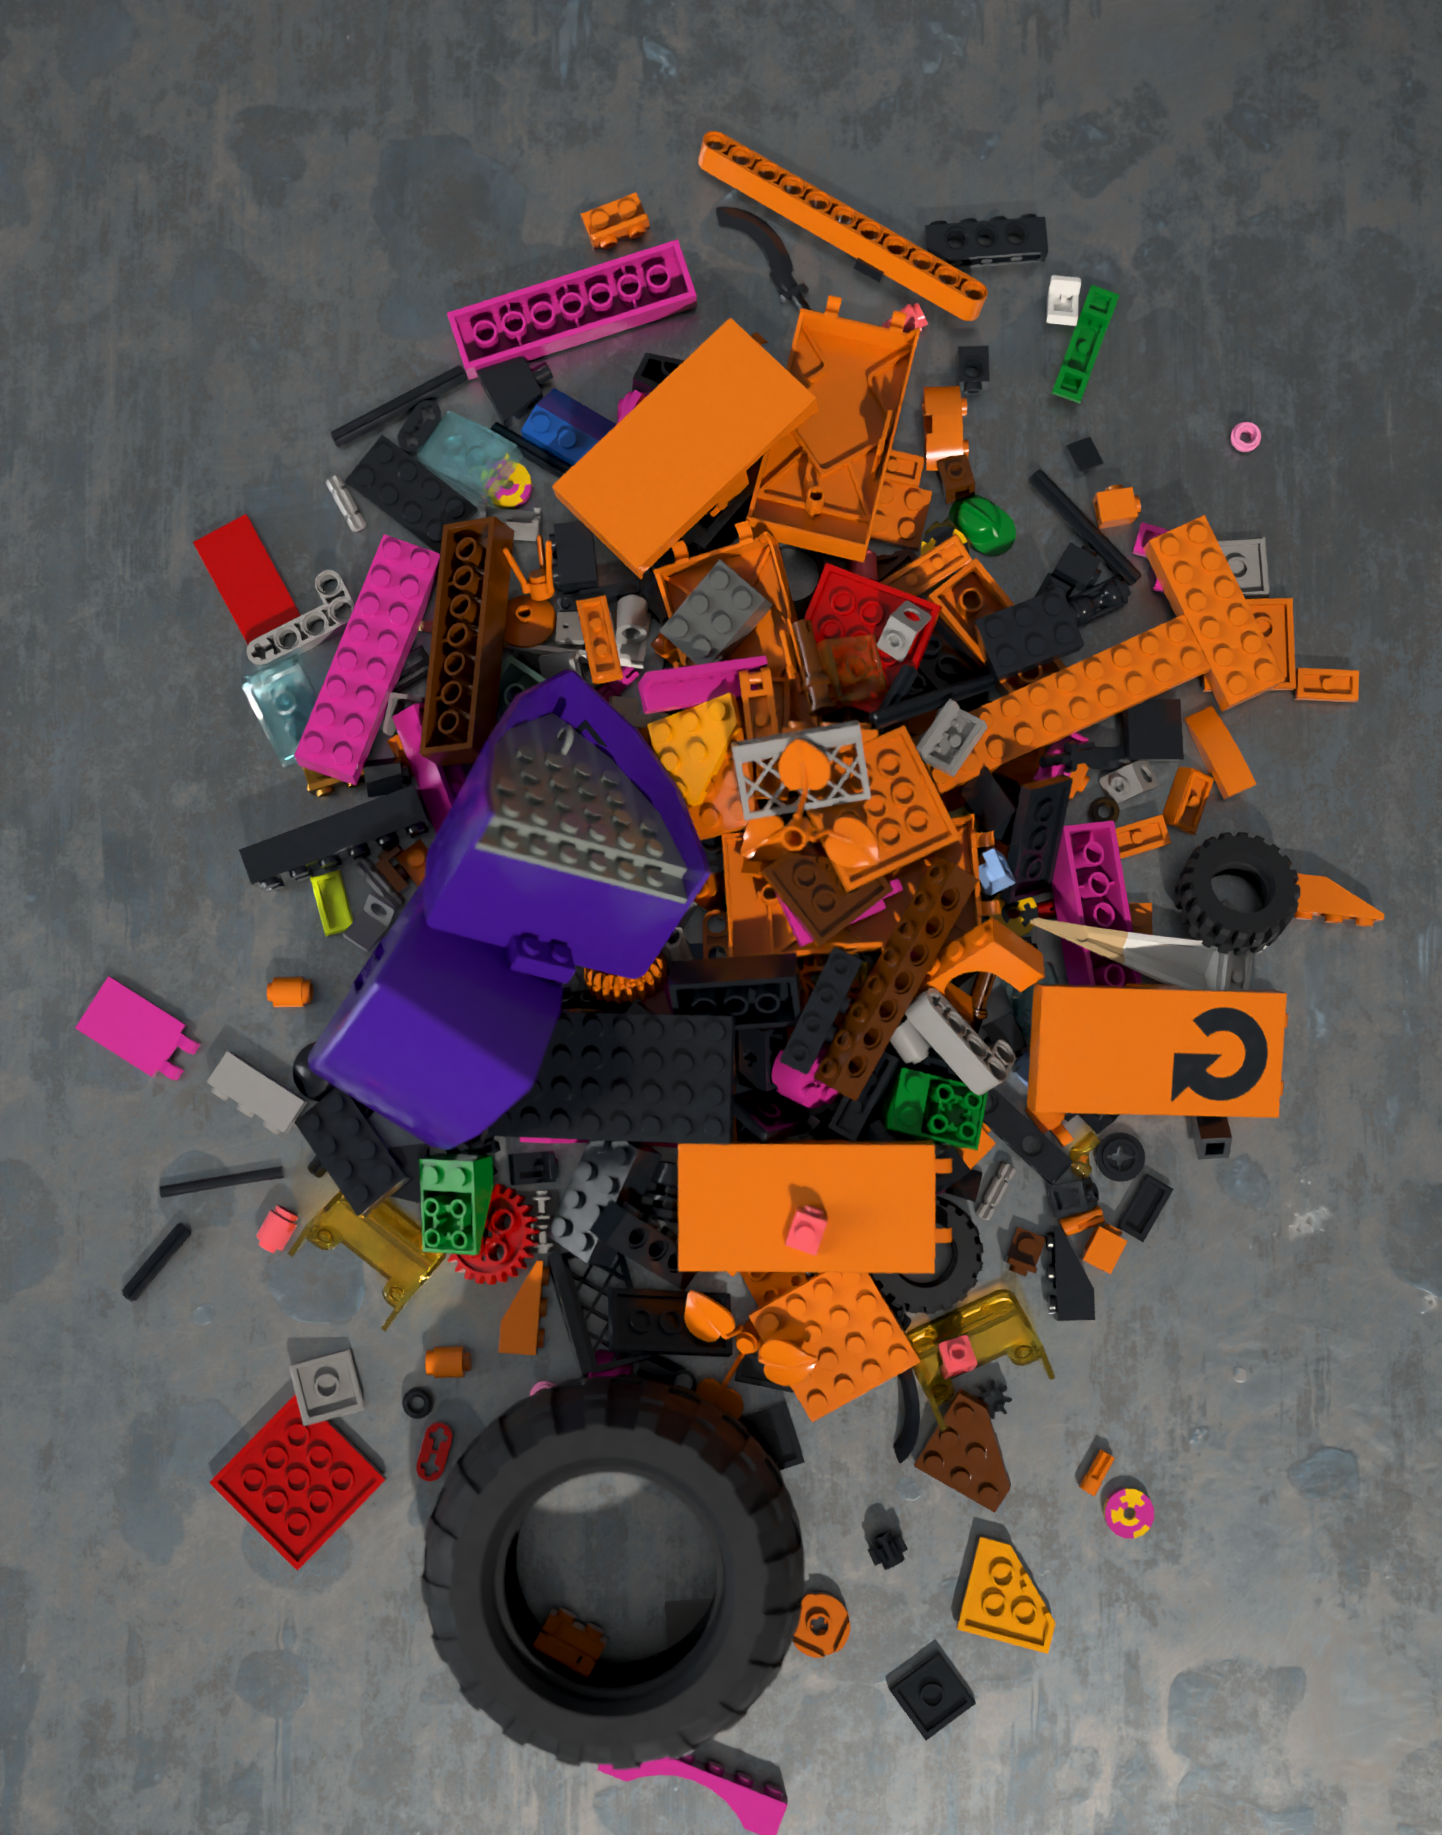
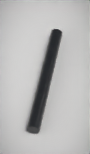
[159,1166,284,1198]

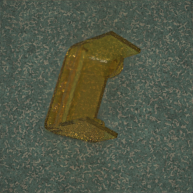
[288,1191,446,1332]
[906,1289,1055,1431]

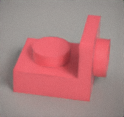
[785,1205,828,1256]
[938,1335,978,1380]

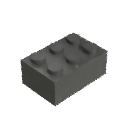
[659,559,773,665]

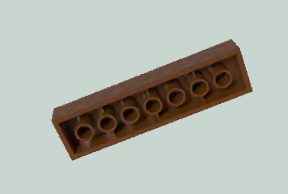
[419,516,514,766]

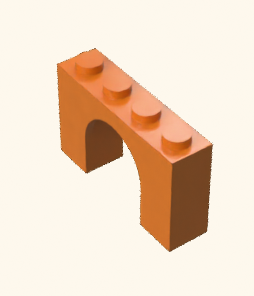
[914,918,1045,1024]

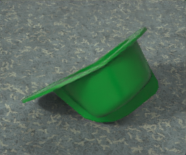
[948,495,1016,556]

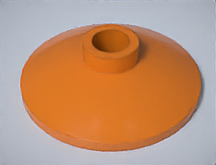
[504,595,557,648]

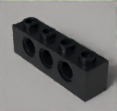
[923,214,1048,268]
[589,1199,698,1291]

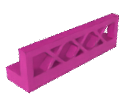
[638,655,768,714]

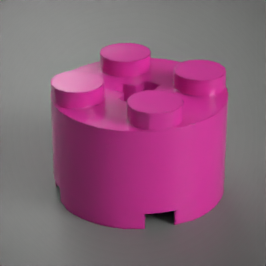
[772,1045,838,1108]

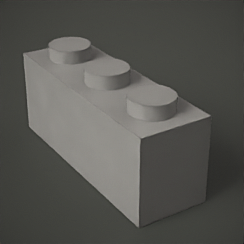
[206,1051,309,1135]

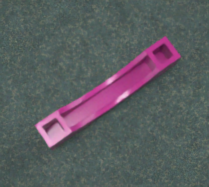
[597,1753,788,1835]

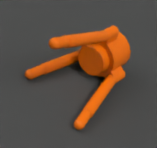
[503,535,555,601]

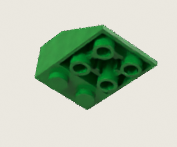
[880,1067,988,1150]
[419,1153,493,1255]

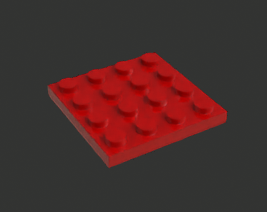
[804,563,942,724]
[209,1395,387,1571]

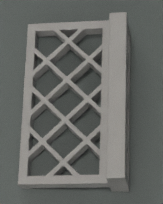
[731,720,871,820]

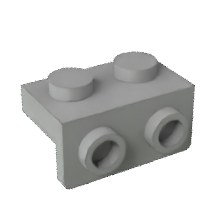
[916,699,988,777]

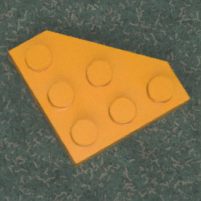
[647,693,742,809]
[956,1535,1056,1654]

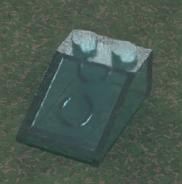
[416,411,523,507]
[241,653,318,768]

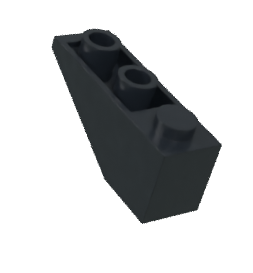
[1045,1225,1095,1321]

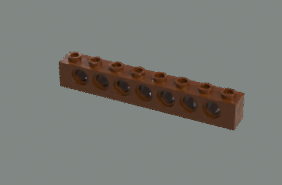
[813,856,978,1101]

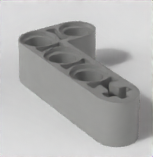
[246,570,356,670]
[905,988,1015,1095]

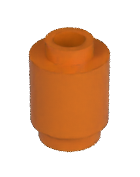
[267,976,313,1008]
[425,1346,472,1378]

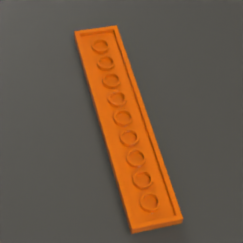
[911,614,1211,795]

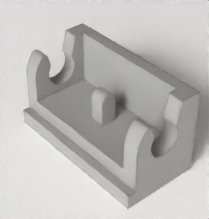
[477,503,542,541]

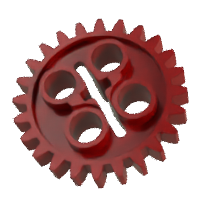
[447,1184,540,1285]

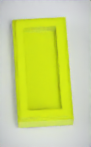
[310,869,354,937]

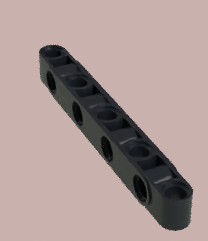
[853,985,1073,1186]

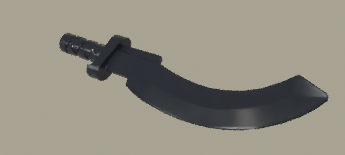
[716,207,812,312]
[1039,741,1135,773]
[892,1309,920,1463]

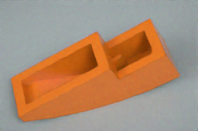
[1184,706,1256,800]

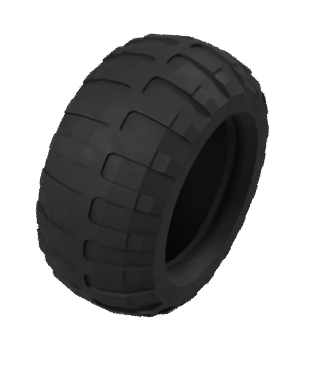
[421,1374,805,1769]

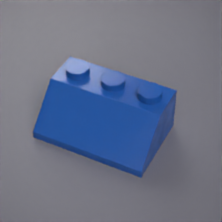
[521,388,616,466]

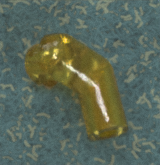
[1070,1131,1100,1178]

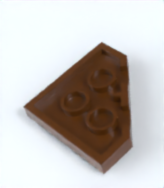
[761,852,894,948]
[914,1388,1011,1513]

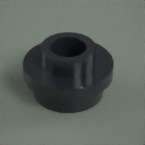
[402,1387,434,1419]

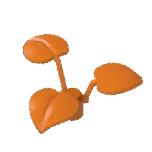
[740,738,879,867]
[684,1289,818,1419]

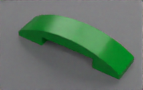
[1051,284,1119,404]

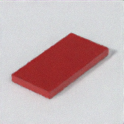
[193,514,301,645]

